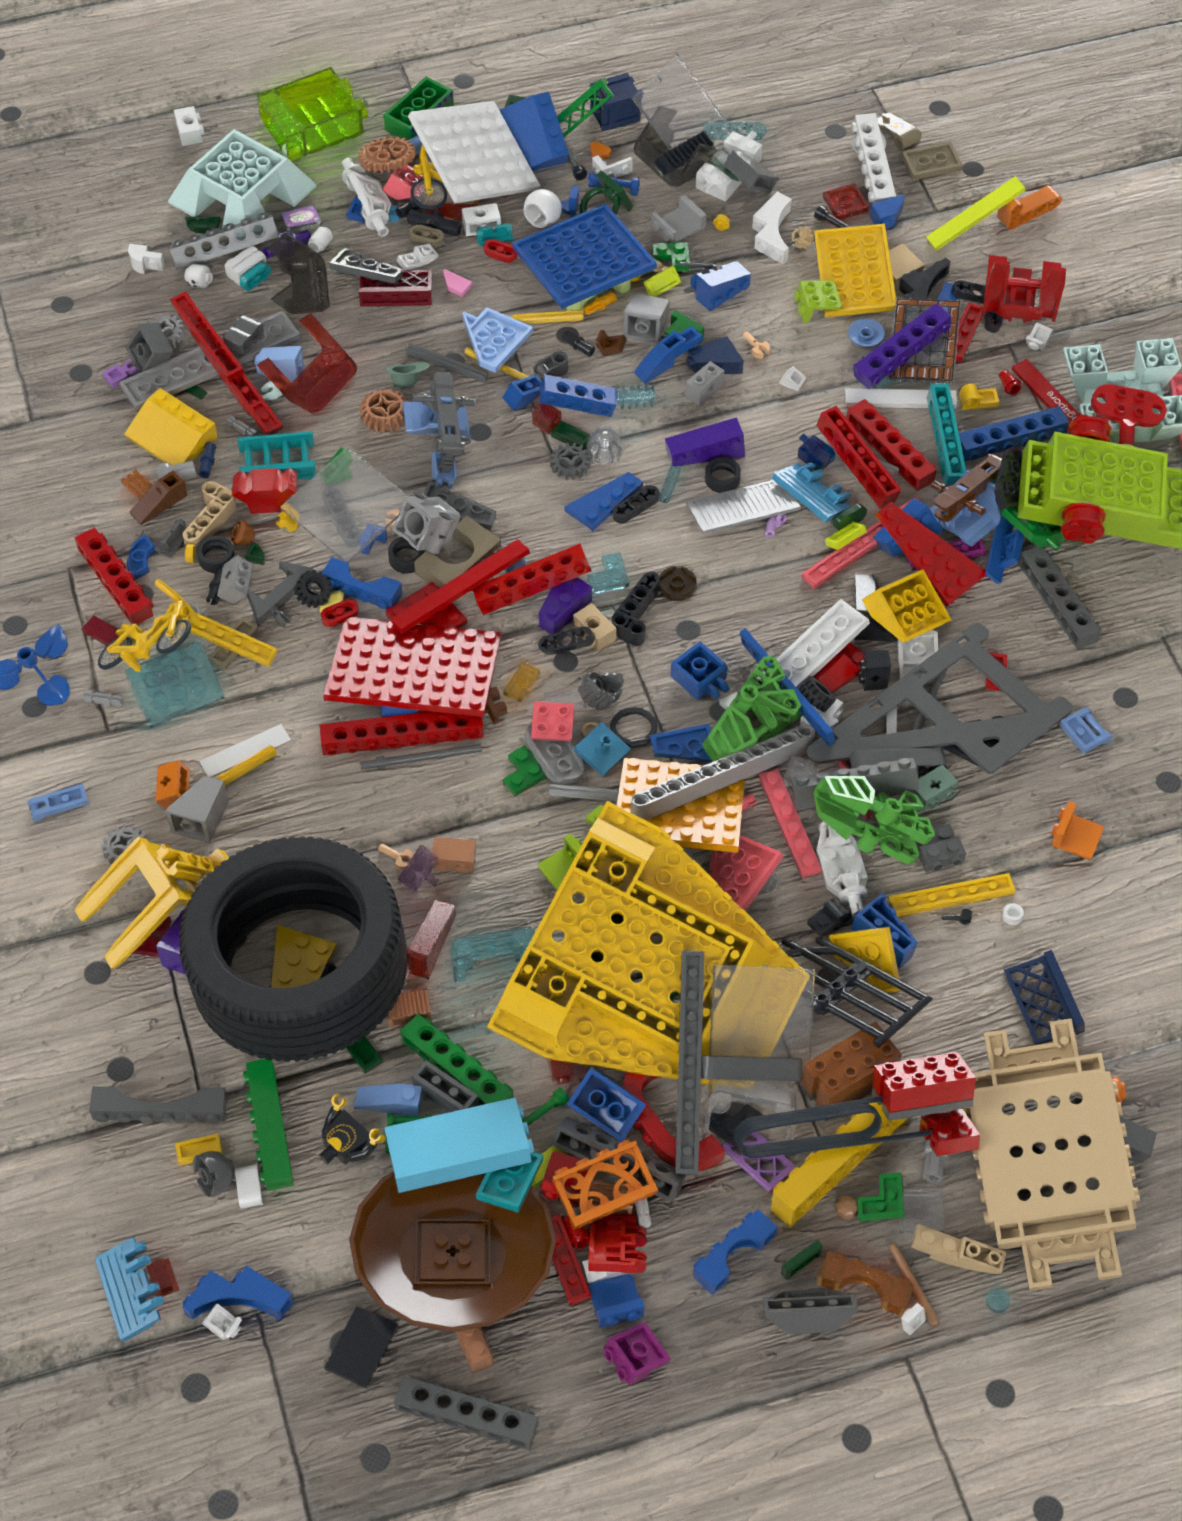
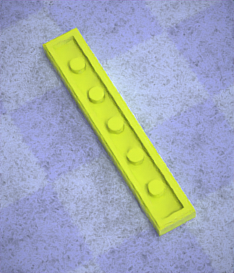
[926,176,1026,251]

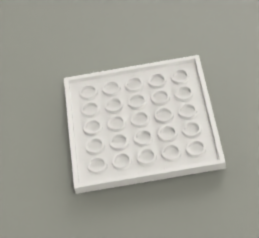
[408,101,540,203]

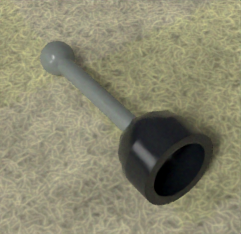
[567,148,587,181]

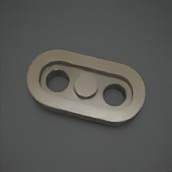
[410,225,444,247]

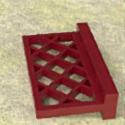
[359,269,432,307]

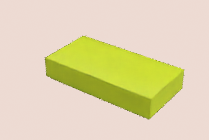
[643,266,681,297]
[825,521,867,550]

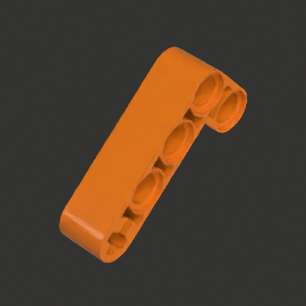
[997,186,1062,230]

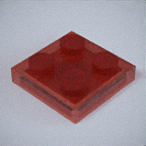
[823,183,870,220]

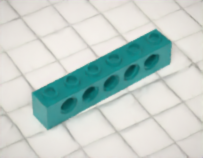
[927,384,966,486]

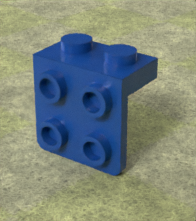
[588,1274,645,1328]

